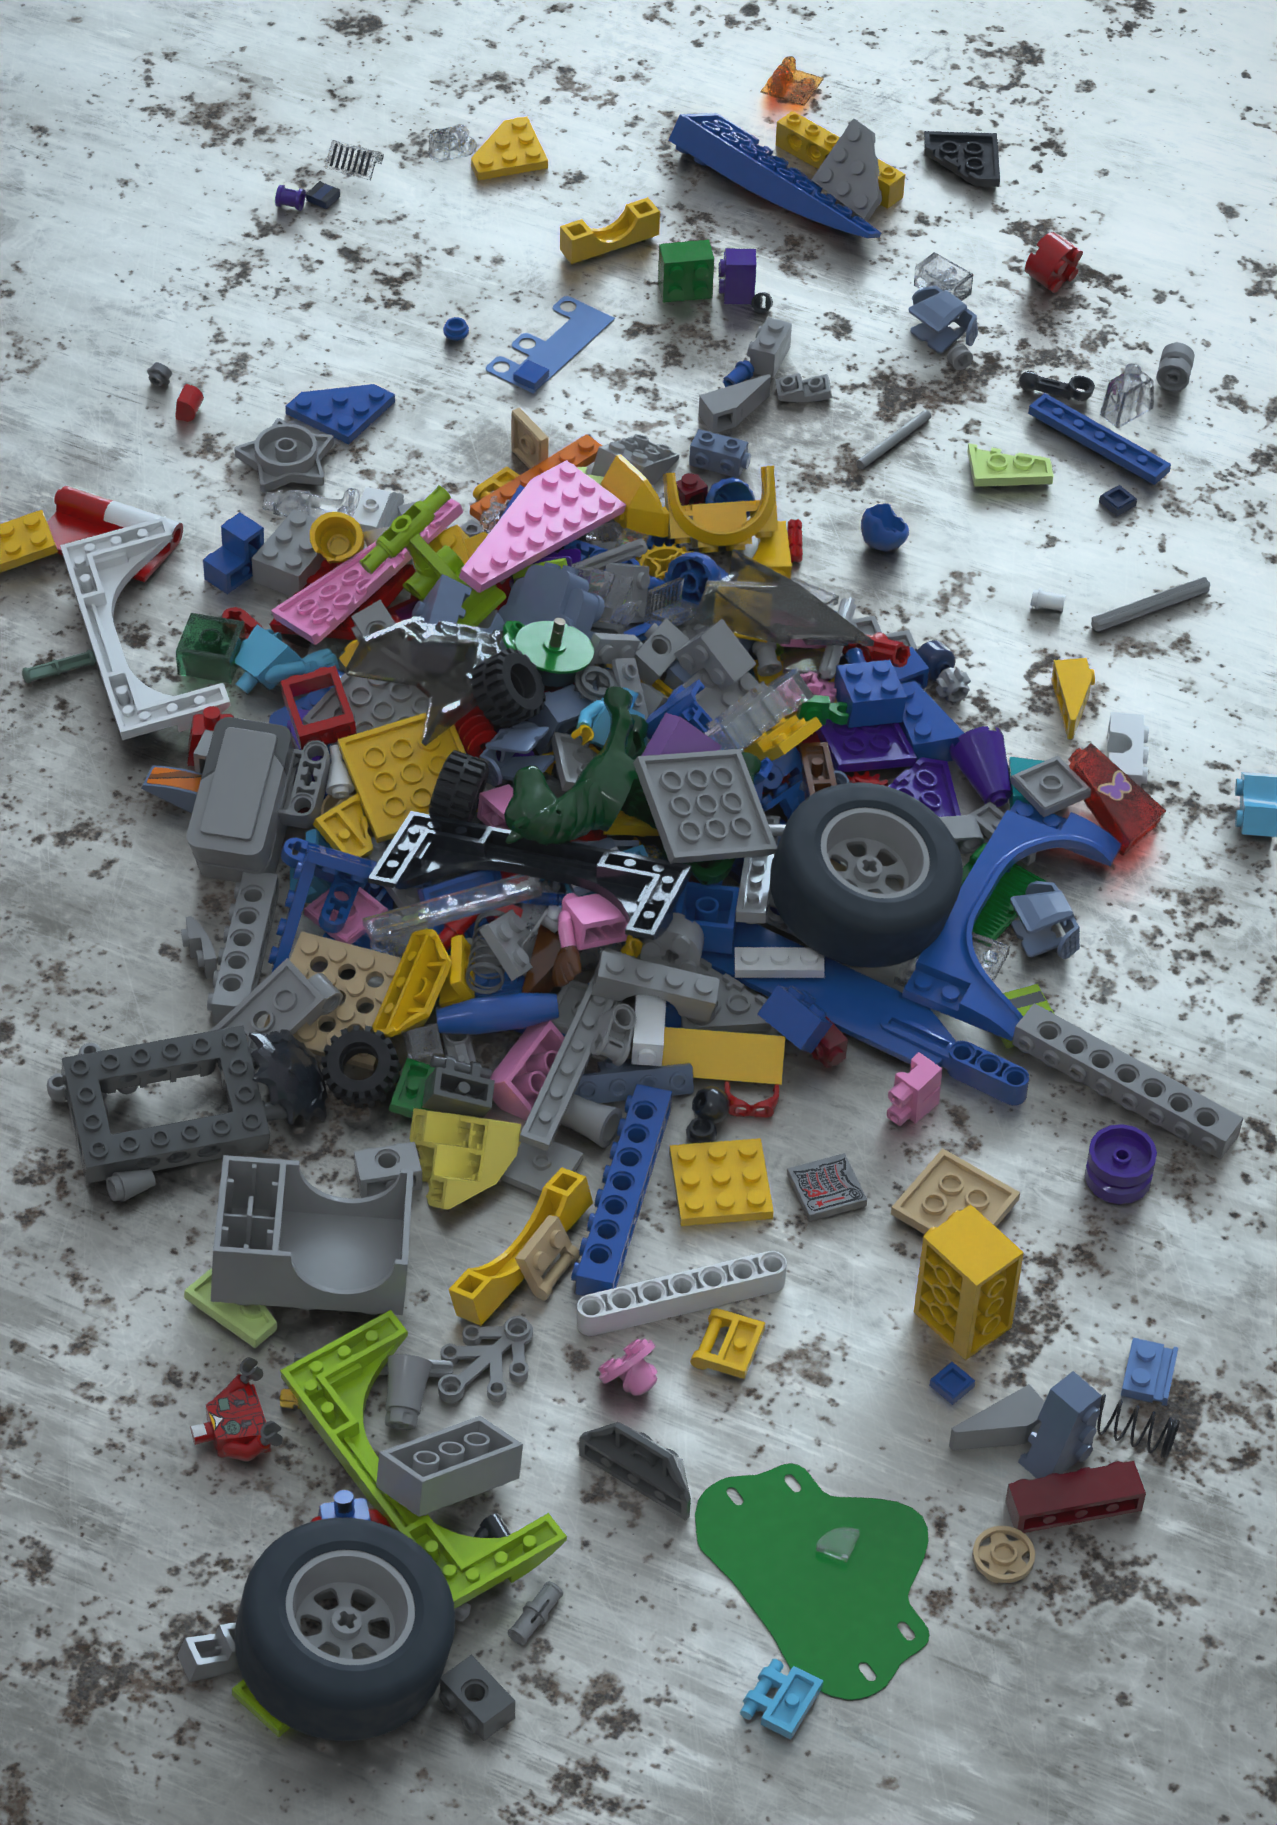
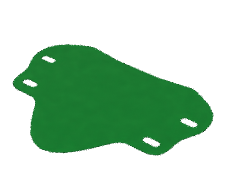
[695,1463,930,1700]

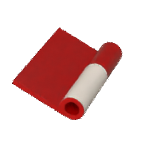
[47,485,183,582]

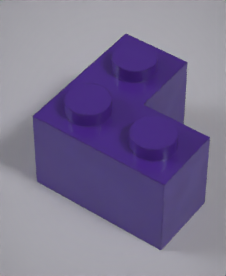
[718,248,757,305]

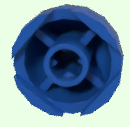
[664,552,721,609]

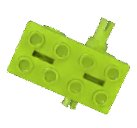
[359,485,507,634]

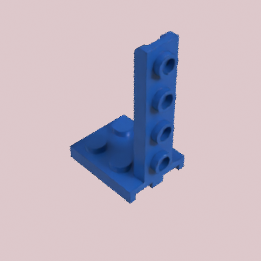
[268,842,377,972]

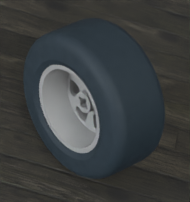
[770,782,963,968]
[234,1517,455,1741]

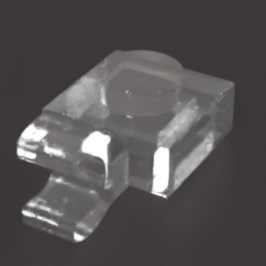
[480,495,510,534]

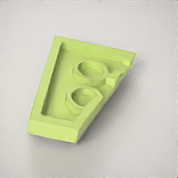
[967,443,1054,487]
[184,1268,277,1348]

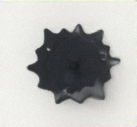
[249,1029,328,1124]

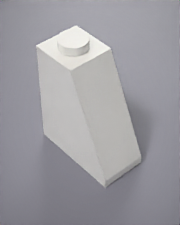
[631,995,666,1066]

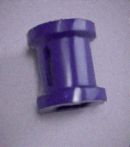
[275,185,306,211]

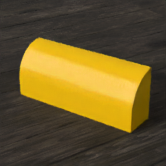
[662,1027,785,1085]

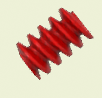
[449,700,497,759]

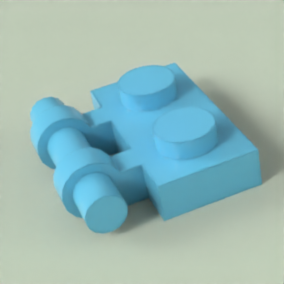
[740,1659,823,1740]

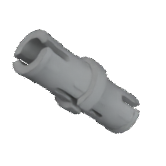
[508,1581,563,1645]

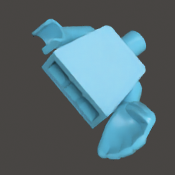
[235,624,340,694]

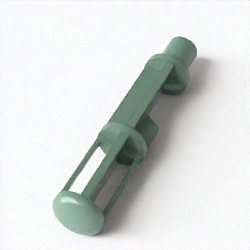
[22,649,97,684]

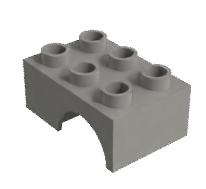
[211,1155,414,1315]

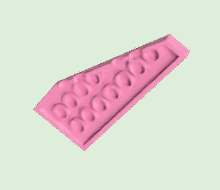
[459,460,626,593]

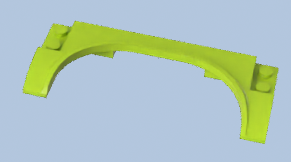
[280,1310,567,1609]

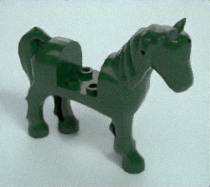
[504,686,761,886]

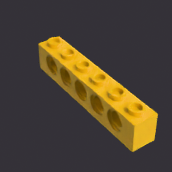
[775,111,906,209]

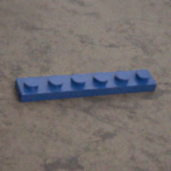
[1028,393,1171,485]

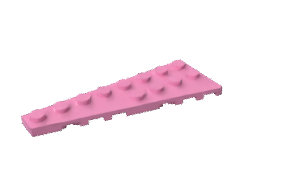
[271,499,463,645]

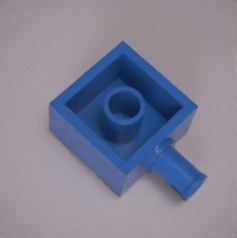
[834,648,907,728]
[676,880,740,954]

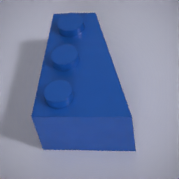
[899,681,964,768]

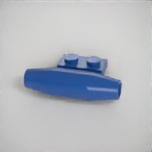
[436,971,559,1035]

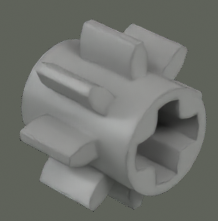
[935,668,971,702]

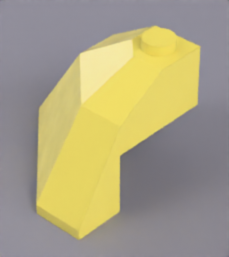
[409,1108,521,1210]

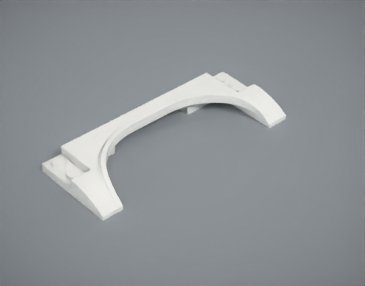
[60,516,231,740]

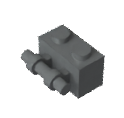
[422,1055,495,1118]

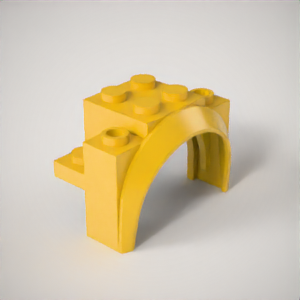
[663,465,778,553]

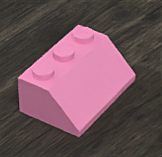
[490,1020,565,1121]

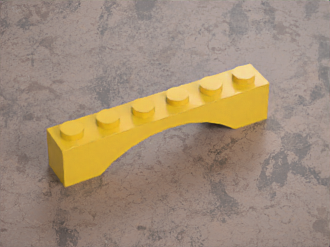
[448,1167,593,1326]

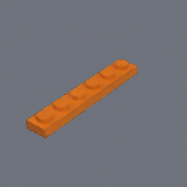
[470,434,603,527]

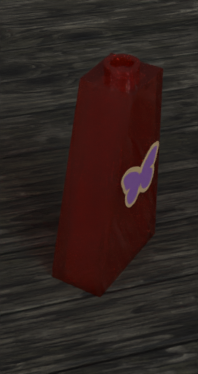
[1068,743,1166,856]

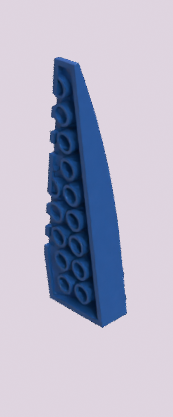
[668,113,882,239]

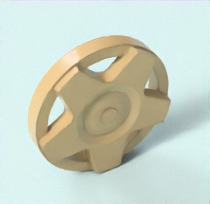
[972,1526,1035,1584]

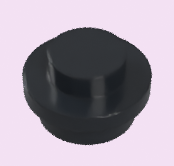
[686,1117,717,1144]

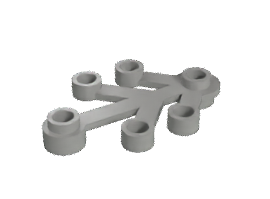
[438,1316,533,1404]

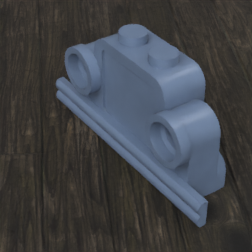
[498,562,604,640]

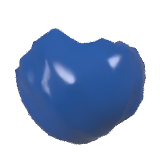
[705,477,755,518]
[861,503,909,552]

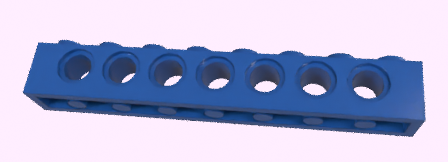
[571,1084,672,1296]

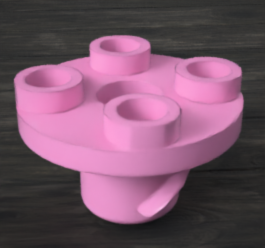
[598,1338,657,1396]

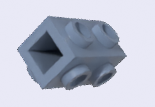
[689,429,751,478]

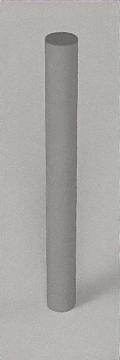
[856,410,931,469]

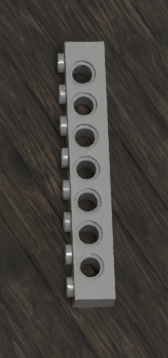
[1012,1003,1243,1160]

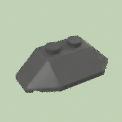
[579,1422,691,1521]

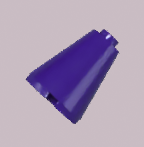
[949,726,1012,807]

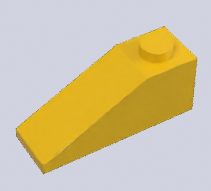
[1051,658,1095,739]

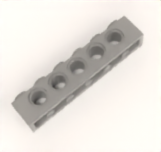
[207,872,279,1024]

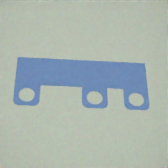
[486,296,615,393]

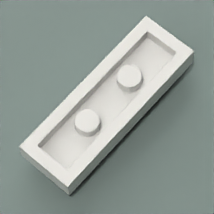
[735,947,825,978]

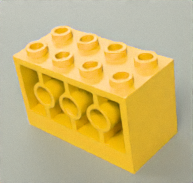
[914,1204,1024,1361]

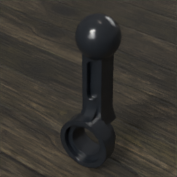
[1019,371,1095,401]

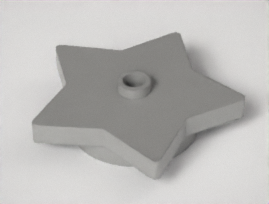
[234,418,334,493]

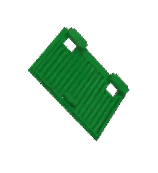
[961,843,1047,946]

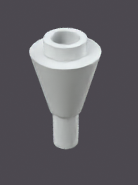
[326,745,355,799]

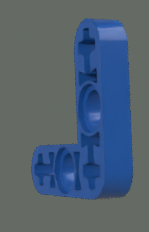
[281,837,361,933]

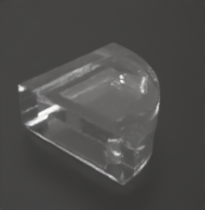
[816,1527,860,1562]

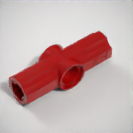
[842,631,911,668]

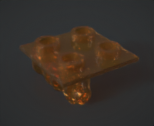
[760,56,824,106]

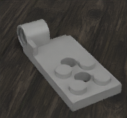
[210,958,343,1070]

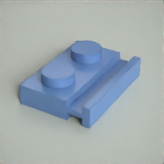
[1121,1338,1178,1406]

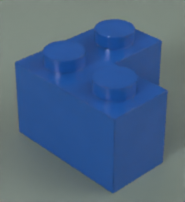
[203,512,264,595]
[757,985,833,1053]

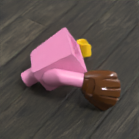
[552,893,643,987]

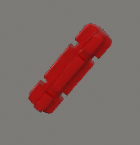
[787,519,803,563]

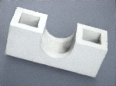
[1106,712,1149,795]

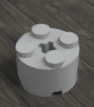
[641,913,704,973]

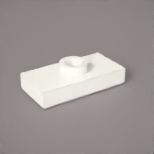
[353,487,391,532]

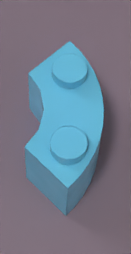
[1235,772,1277,837]

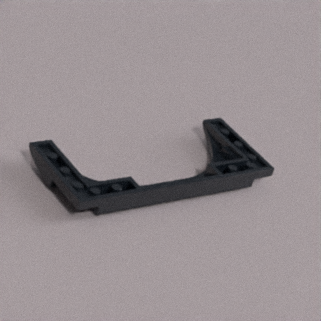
[368,811,692,940]

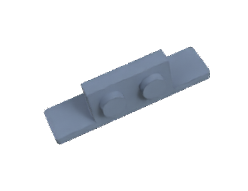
[574,1058,694,1103]

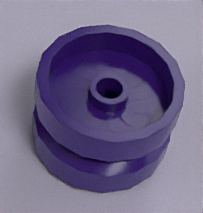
[1084,1124,1157,1204]

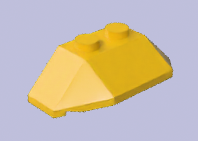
[601,454,670,538]
[372,929,452,1037]

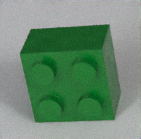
[658,239,714,303]

